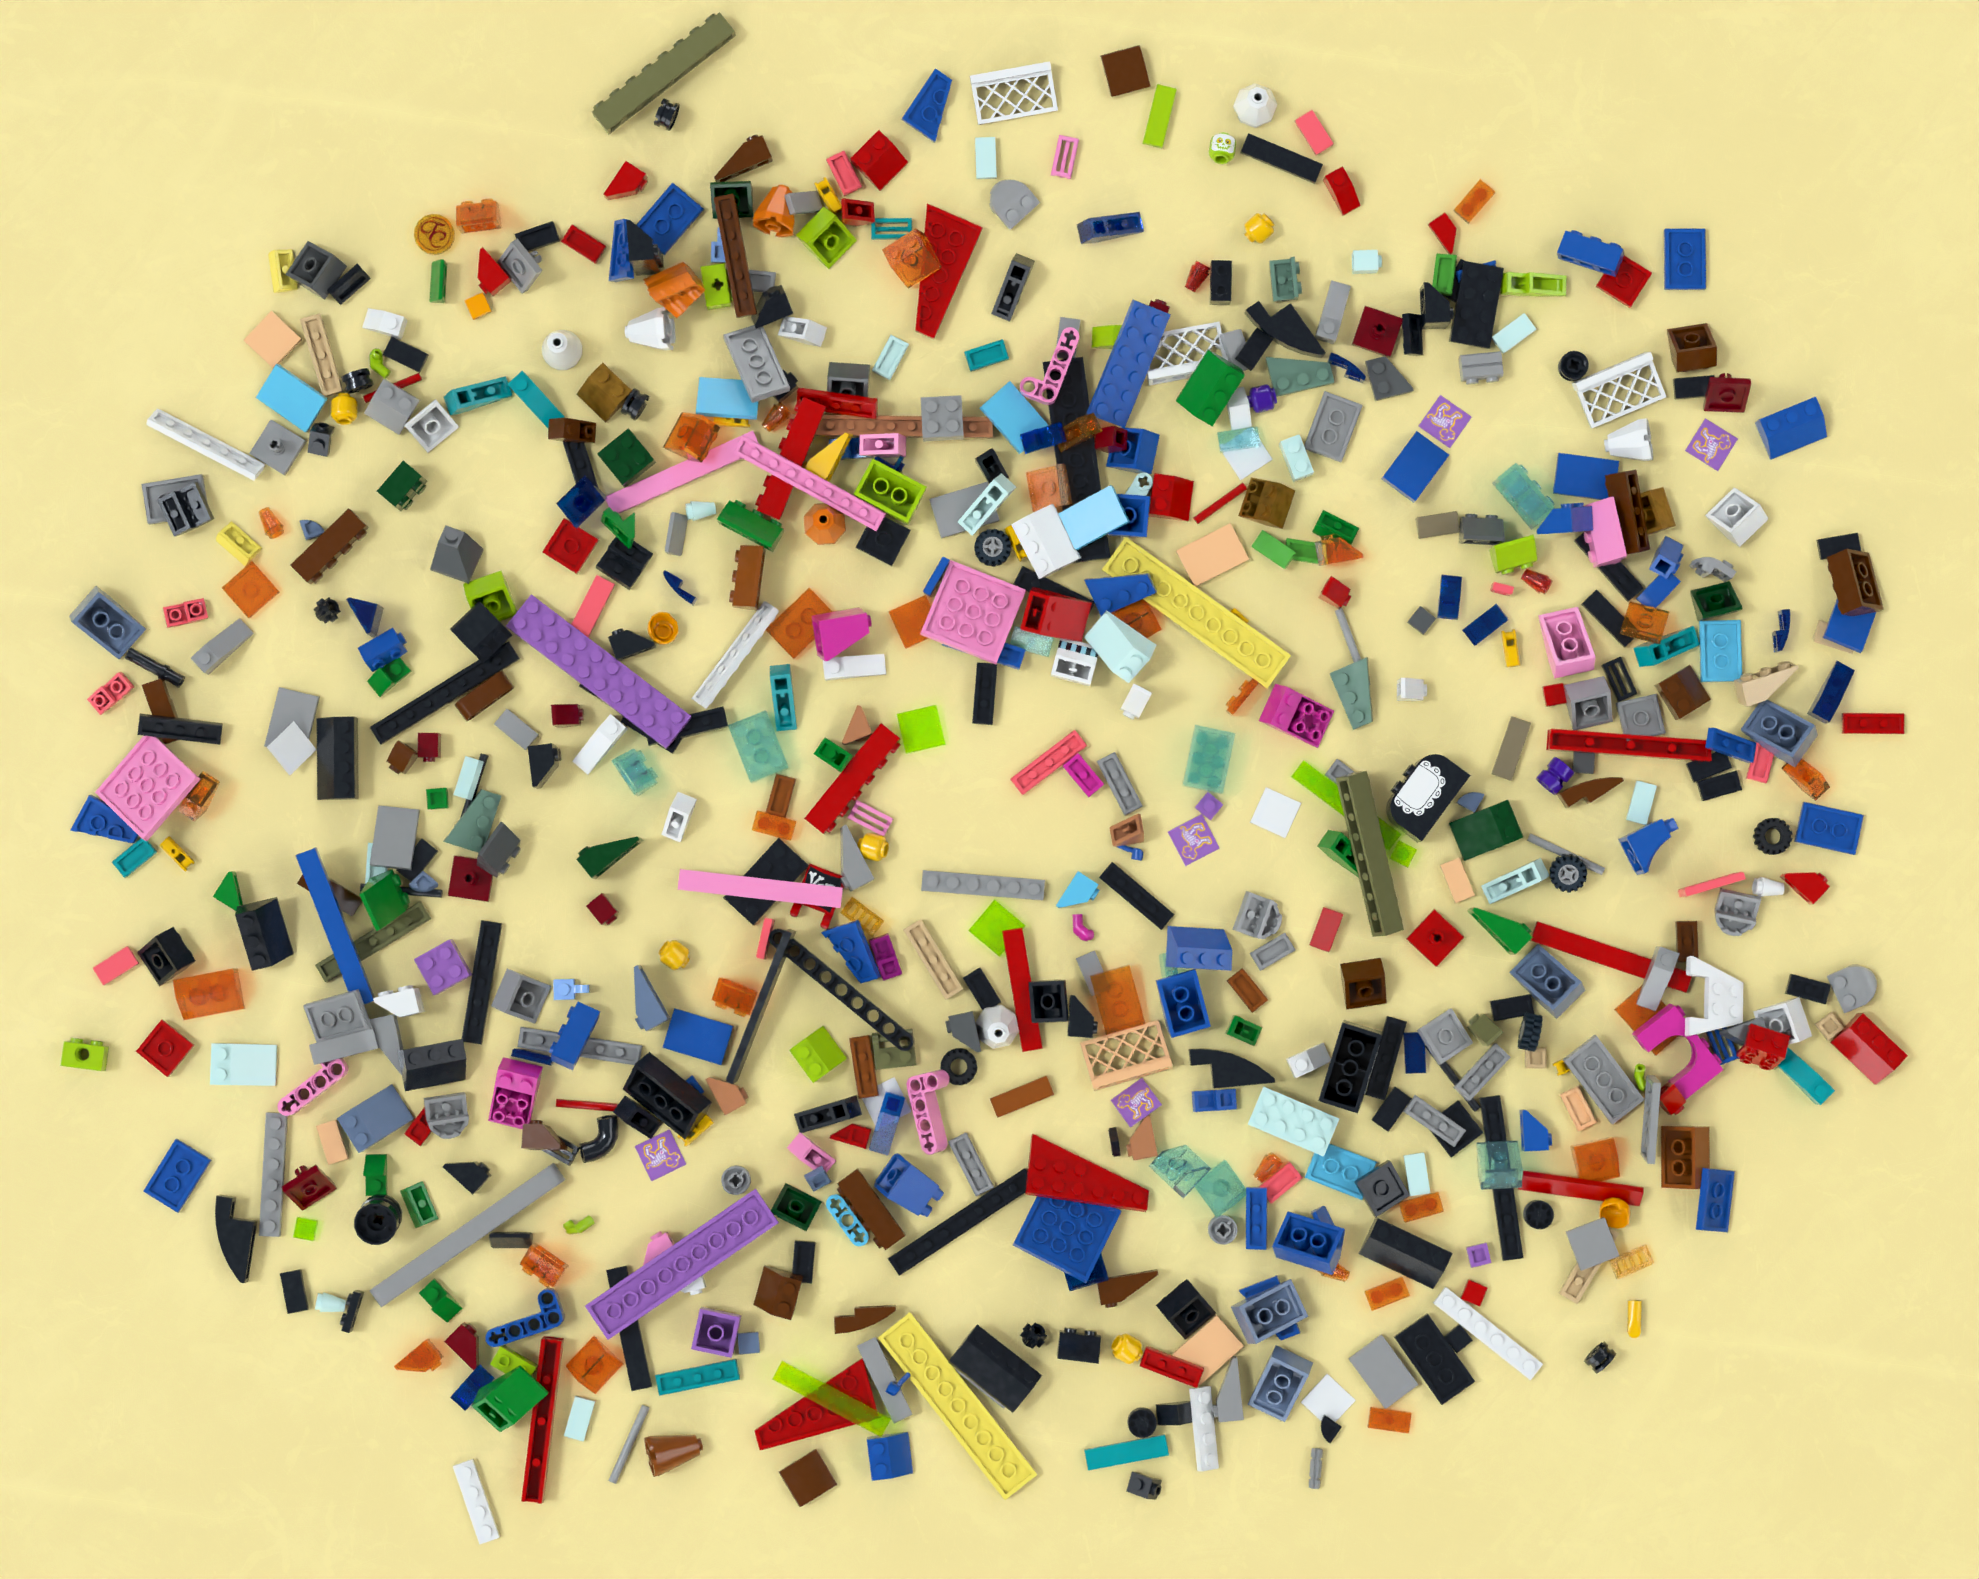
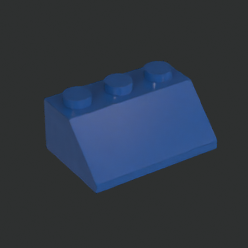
[1755,397,1827,460]
[1165,926,1233,971]
[1272,1212,1345,1275]

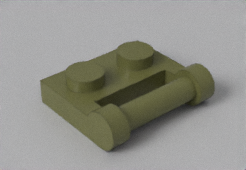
[872,1029,916,1070]

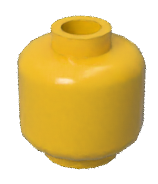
[1244,213,1275,243]
[331,393,357,425]
[857,833,889,861]
[658,940,690,970]
[1111,1333,1143,1364]

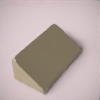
[1416,511,1459,539]

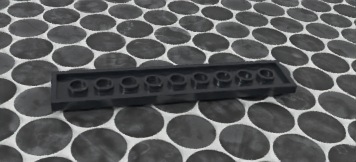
[1043,357,1110,563]

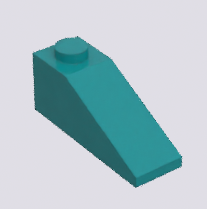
[507,371,564,428]
[443,376,512,416]
[1633,626,1700,667]
[770,664,797,731]
[1778,1047,1835,1105]

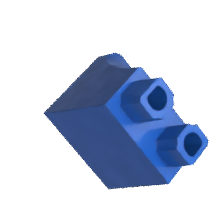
[1618,818,1679,875]
[874,1153,944,1217]

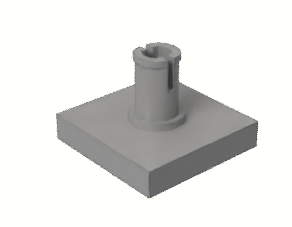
[497,239,542,293]
[249,420,307,475]

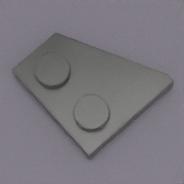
[1365,356,1414,401]

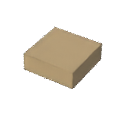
[1814,1012,1844,1041]
[1525,1048,1546,1068]

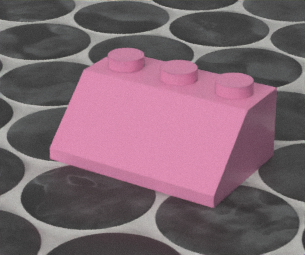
[1584,497,1627,568]

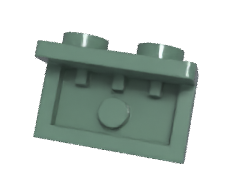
[1269,257,1302,302]

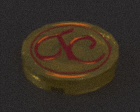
[414,214,455,255]

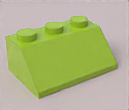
[853,458,927,525]

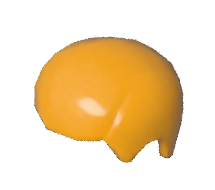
[647,612,678,645]
[1599,1197,1631,1229]

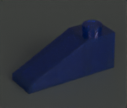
[1077,212,1144,244]
[1807,661,1855,724]
[869,1091,906,1156]

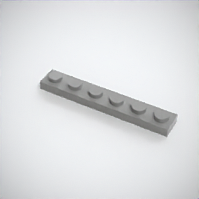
[921,870,1045,900]
[259,1112,288,1237]

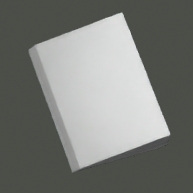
[404,399,459,453]

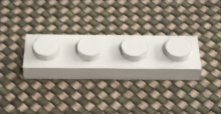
[1189,1386,1219,1471]
[453,1459,500,1544]

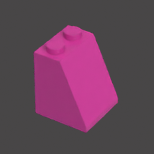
[811,607,872,661]

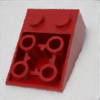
[1020,587,1092,642]

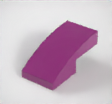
[869,933,902,981]

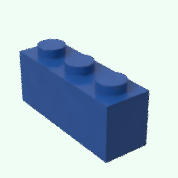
[1557,230,1624,277]
[549,1002,600,1071]

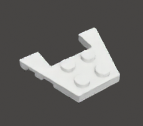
[1685,956,1743,1036]

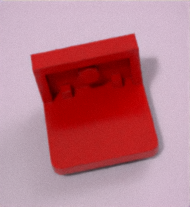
[1736,1024,1790,1070]

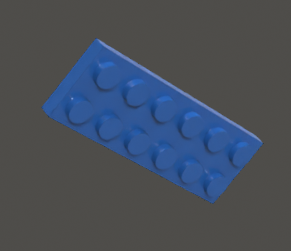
[1087,299,1171,428]

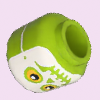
[1209,132,1236,164]

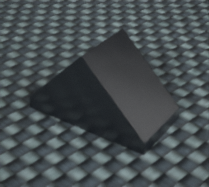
[975,448,1009,484]
[1156,1401,1192,1425]

